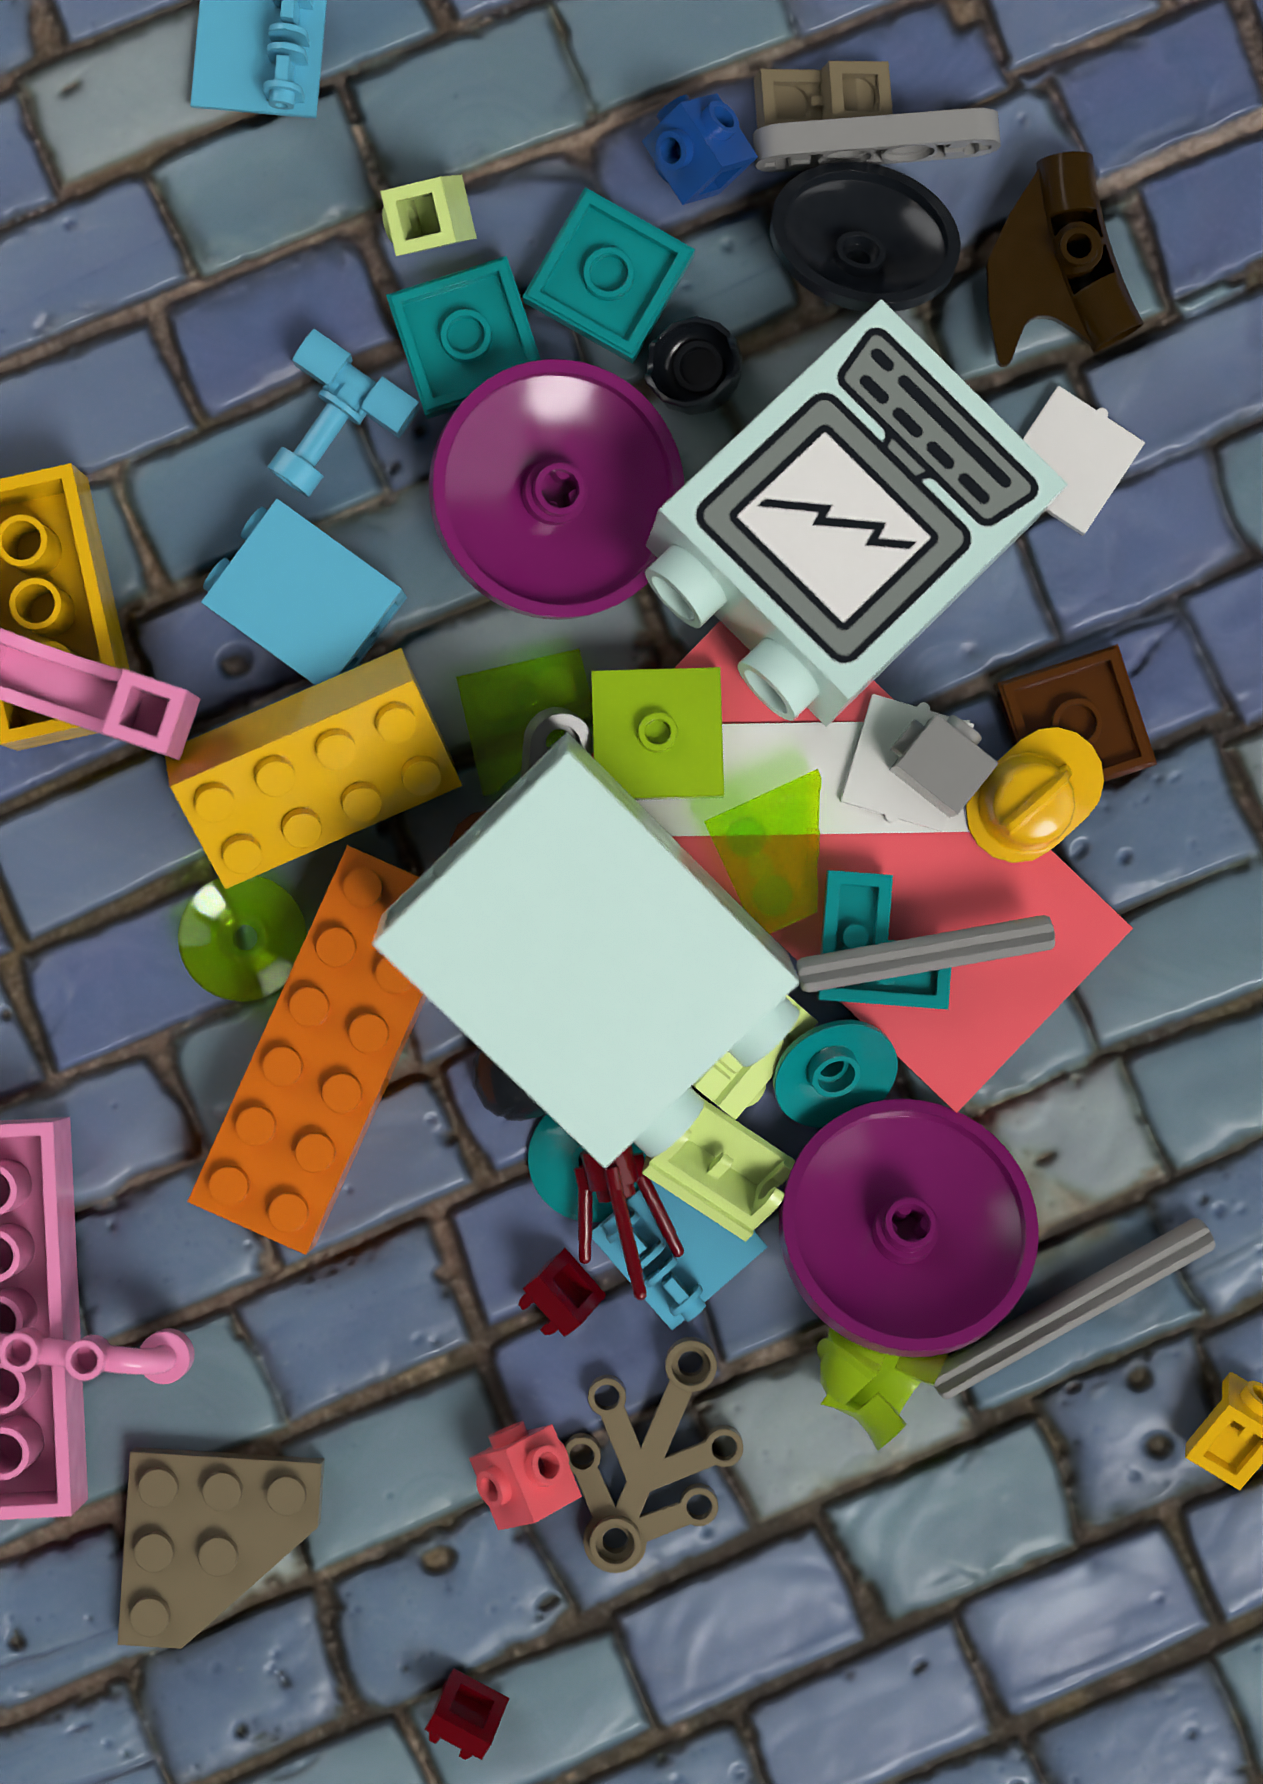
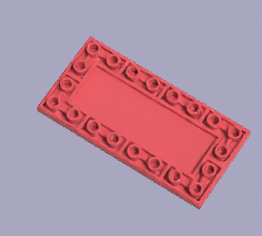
[591,621,1133,1113]

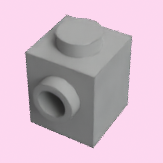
[889,714,999,818]

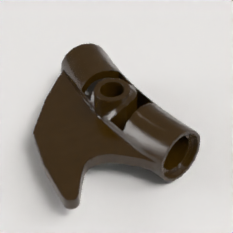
[986,151,1144,367]

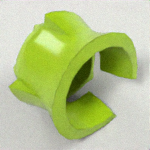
[817,1327,948,1451]

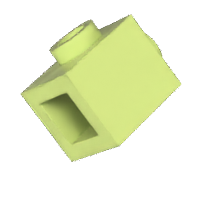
[380,175,477,256]

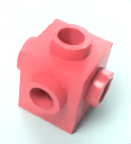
[469,1421,582,1531]

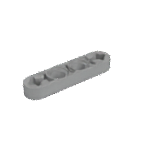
[752,108,1001,172]

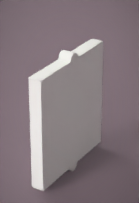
[1023,385,1145,536]
[840,694,974,832]

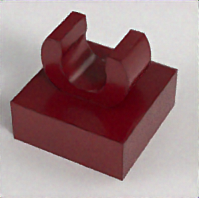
[518,1248,606,1337]
[424,1668,510,1760]

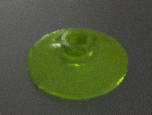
[178,875,307,1001]

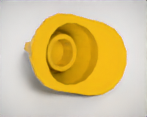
[966,727,1104,863]

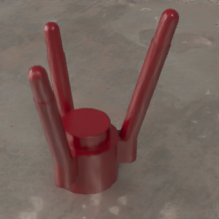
[573,1144,684,1300]

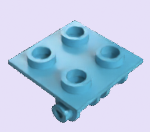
[190,0,327,119]
[592,1180,768,1331]

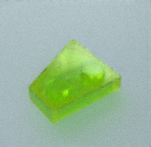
[456,648,593,797]
[703,769,822,934]

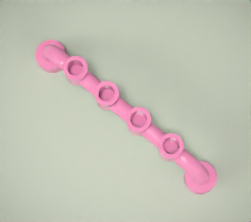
[0,1327,195,1384]

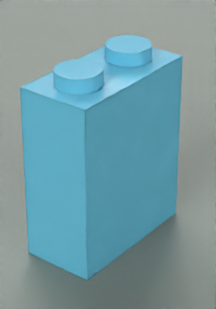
[201,499,407,685]

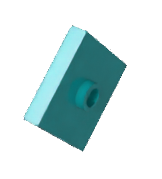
[522,187,695,364]
[386,256,541,419]

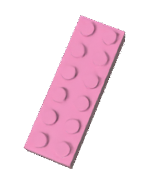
[0,1117,88,1520]

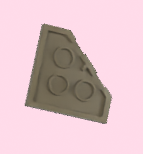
[118,1447,325,1649]

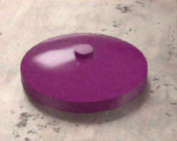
[429,359,685,620]
[779,1099,1039,1357]

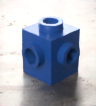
[642,93,758,205]

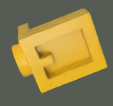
[1185,1372,1263,1491]

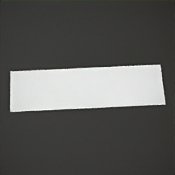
[636,720,970,836]

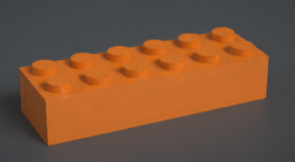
[187,845,427,1255]

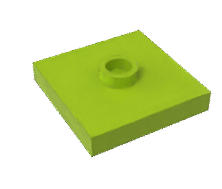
[591,667,724,800]

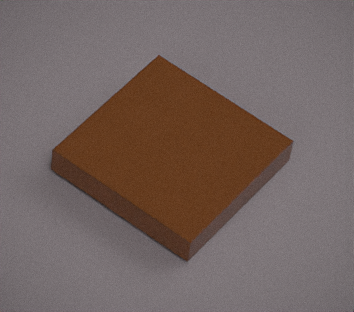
[994,644,1157,782]

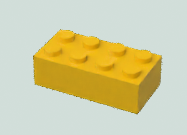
[0,463,130,751]
[165,648,462,889]

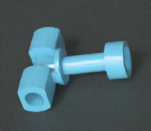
[267,329,420,497]

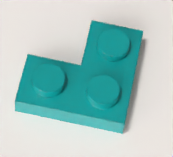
[817,870,951,1010]

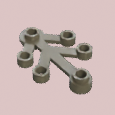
[564,1337,744,1573]

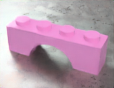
[0,628,201,760]

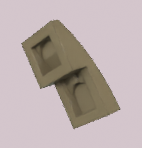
[754,61,893,129]

